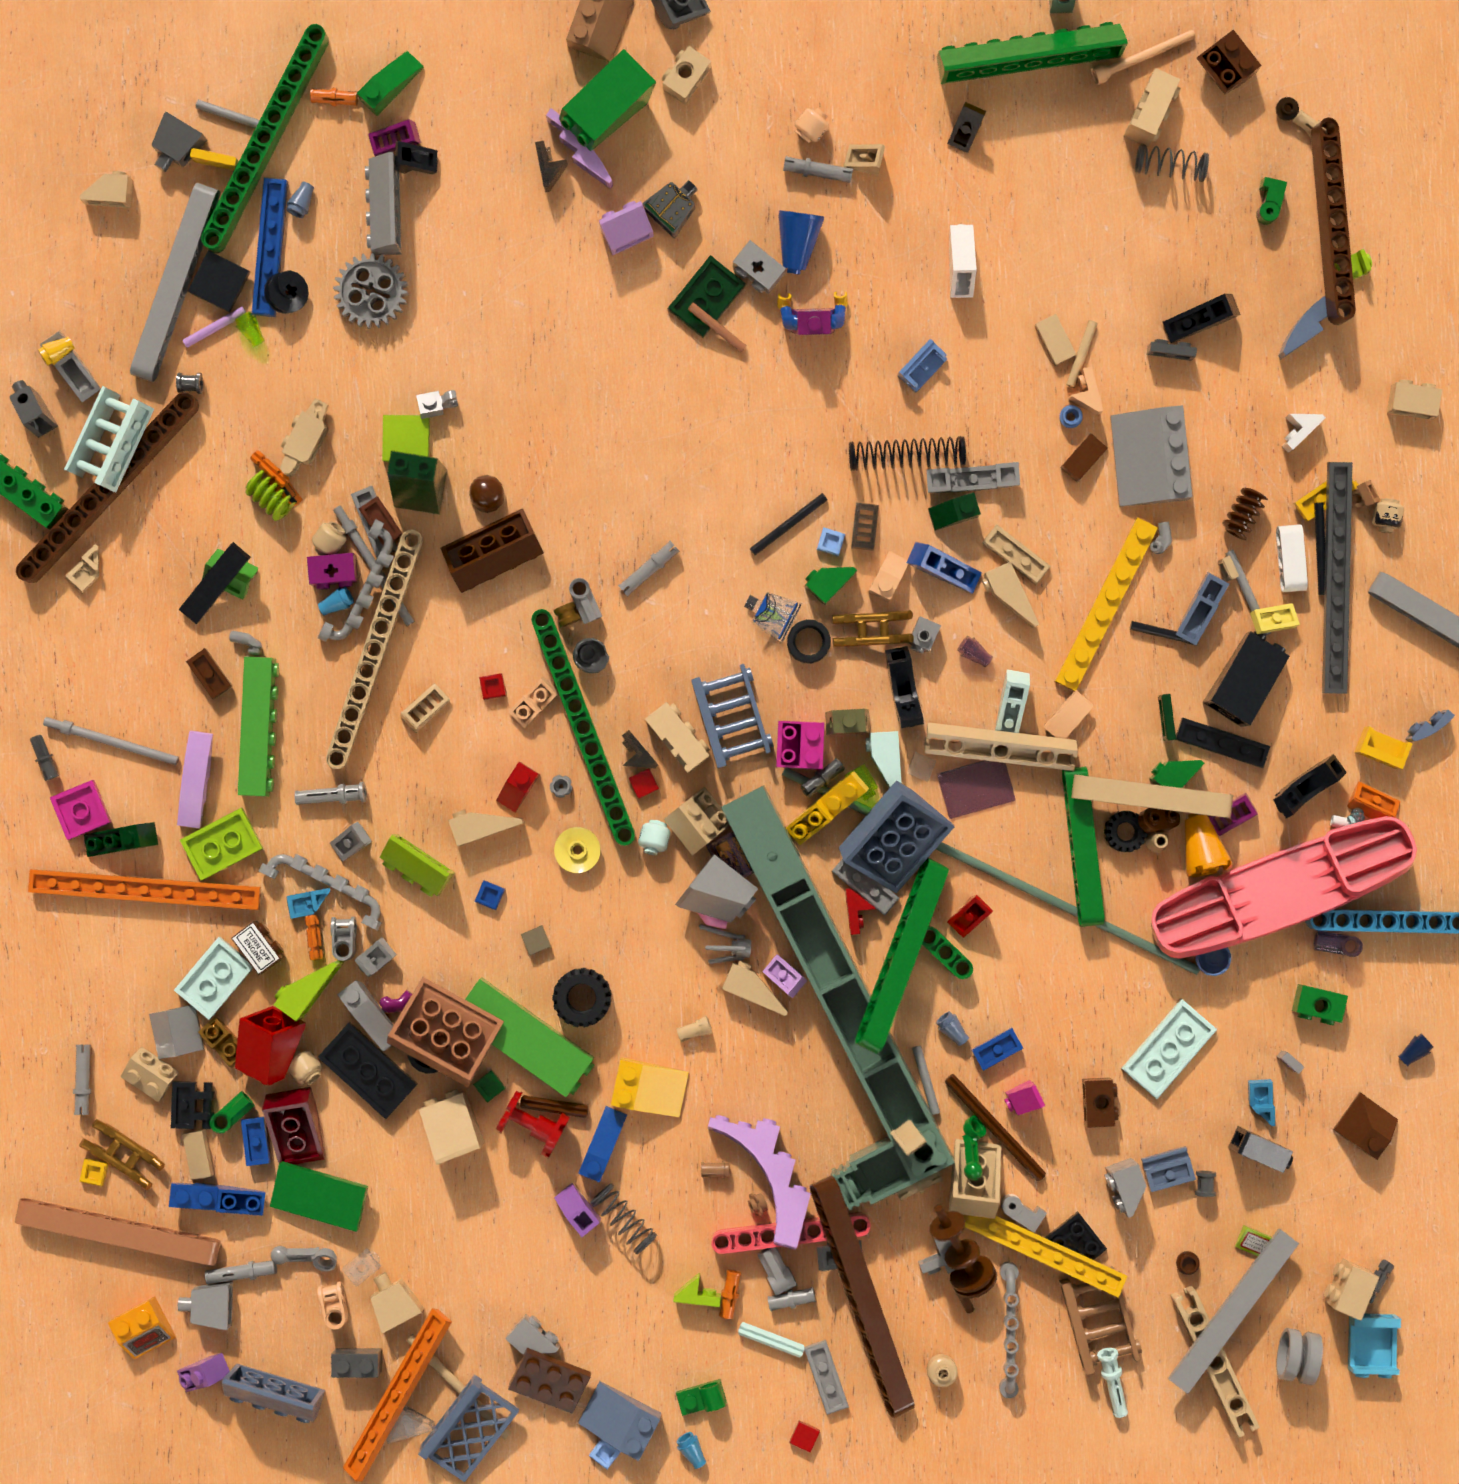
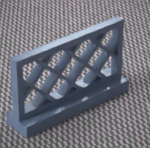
[418,1374,519,1482]

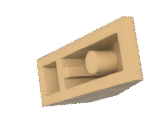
[982,561,1039,628]
[448,810,525,846]
[722,960,788,1016]

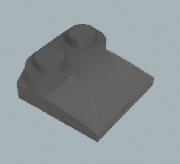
[651,0,711,29]

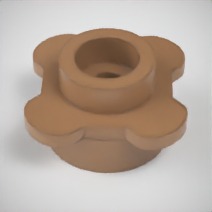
[748,1193,768,1216]

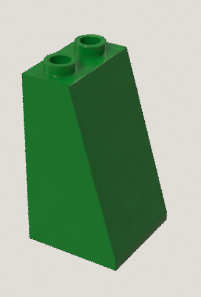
[559,49,656,151]

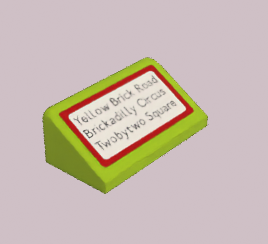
[1235,1225,1272,1256]

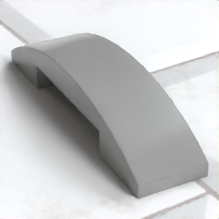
[926,462,1020,493]

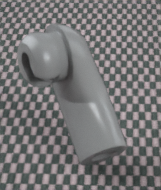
[1150,522,1172,554]
[229,631,262,656]

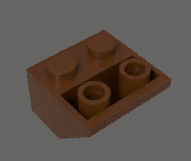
[1196,29,1262,95]

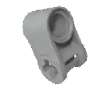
[331,917,357,961]

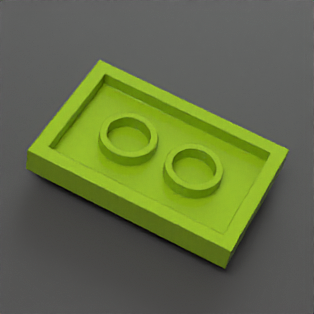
[180,808,264,881]

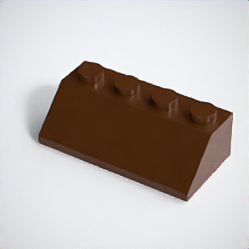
[440,508,544,593]

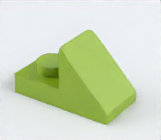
[673,1273,721,1307]

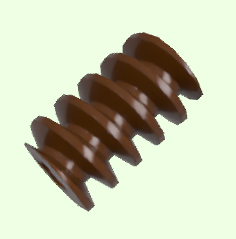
[1222,488,1268,540]

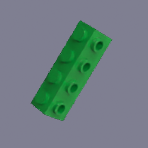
[0,453,68,530]

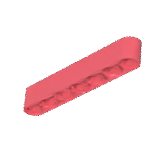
[711,1212,871,1254]

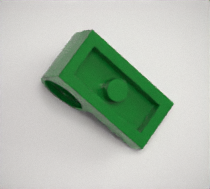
[676,1379,727,1416]

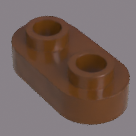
[1138,808,1180,833]

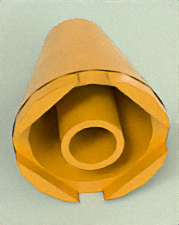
[1185,813,1233,878]

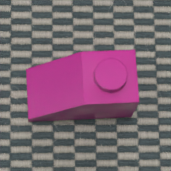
[1004,1080,1045,1115]

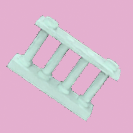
[64,386,154,493]

